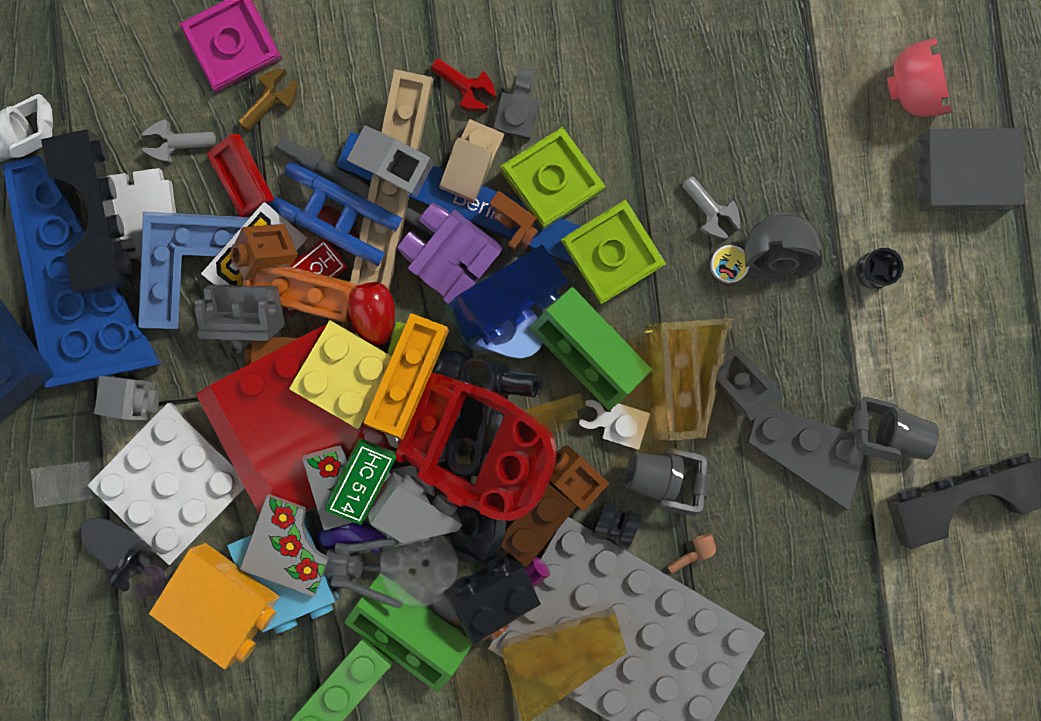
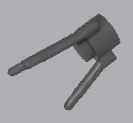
[324,538,405,609]

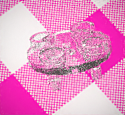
[380,535,458,607]

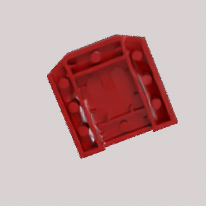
[196,322,393,515]

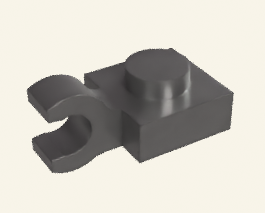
[494,67,539,140]

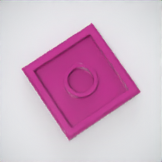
[179,0,282,93]

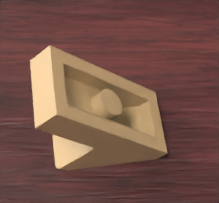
[439,119,504,203]

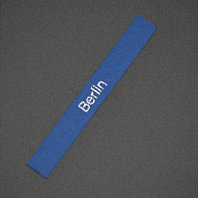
[336,132,581,267]

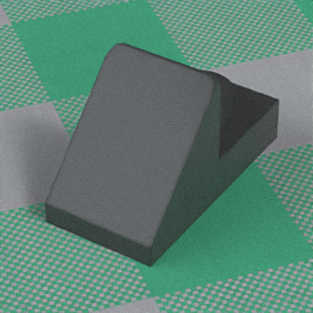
[707,347,783,421]

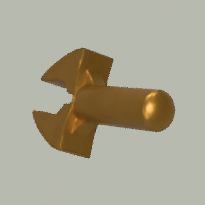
[238,69,298,131]

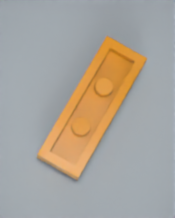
[363,313,449,440]

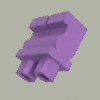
[397,203,503,309]

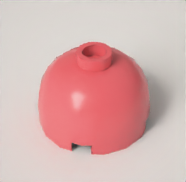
[887,37,951,118]

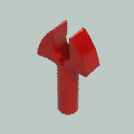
[431,58,496,112]

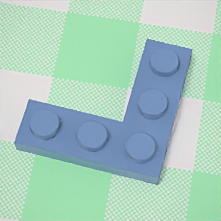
[138,211,250,329]

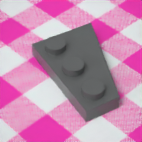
[746,408,869,510]

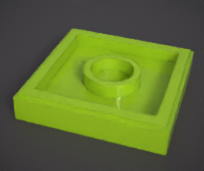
[500,126,606,231]
[560,199,666,305]

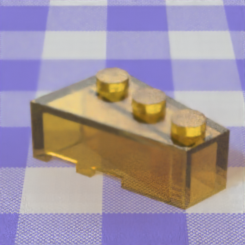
[645,318,733,441]
[501,608,627,721]

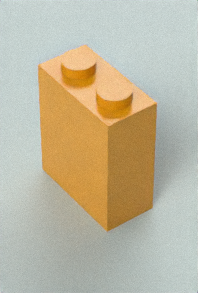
[149,543,280,670]

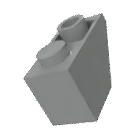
[347,125,434,197]
[94,376,159,420]
[367,472,462,543]

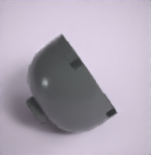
[745,212,823,282]

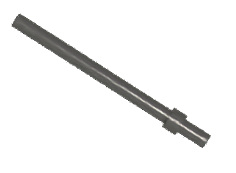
[276,136,435,238]

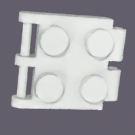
[107,168,176,262]

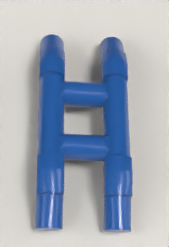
[269,162,403,266]

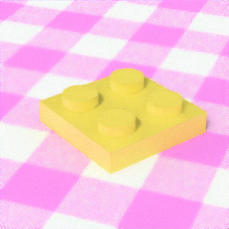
[289,320,392,429]

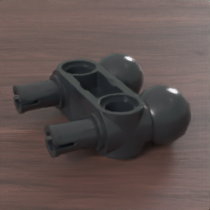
[432,350,542,477]

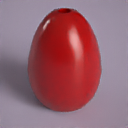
[348,282,395,347]

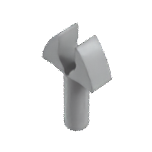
[141,120,216,164]
[682,176,740,240]

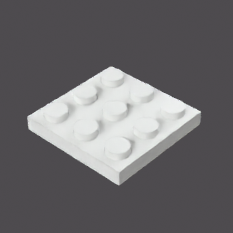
[87,403,245,565]

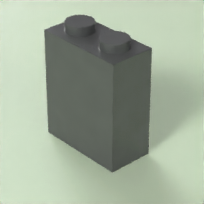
[914,128,1024,211]

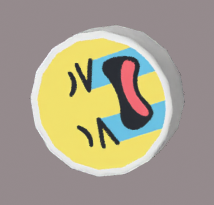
[710,245,749,284]

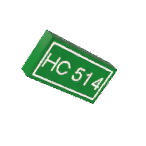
[325,438,396,525]

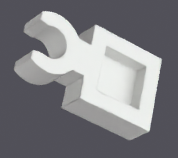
[579,400,650,450]

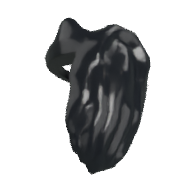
[81,517,155,592]

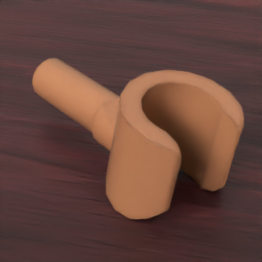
[667,533,716,574]

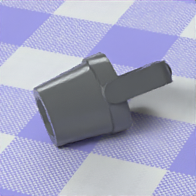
[853,397,939,461]
[625,448,709,516]

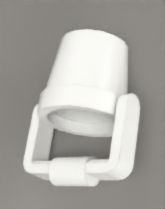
[0,94,53,162]

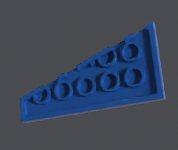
[2,156,162,388]

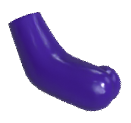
[317,521,387,555]

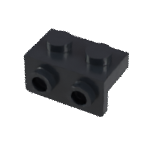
[443,554,541,644]

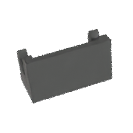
[195,285,285,341]

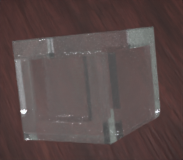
[30,461,93,508]

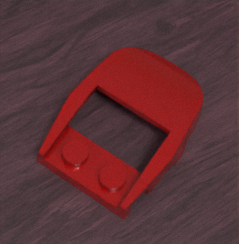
[395,372,556,521]

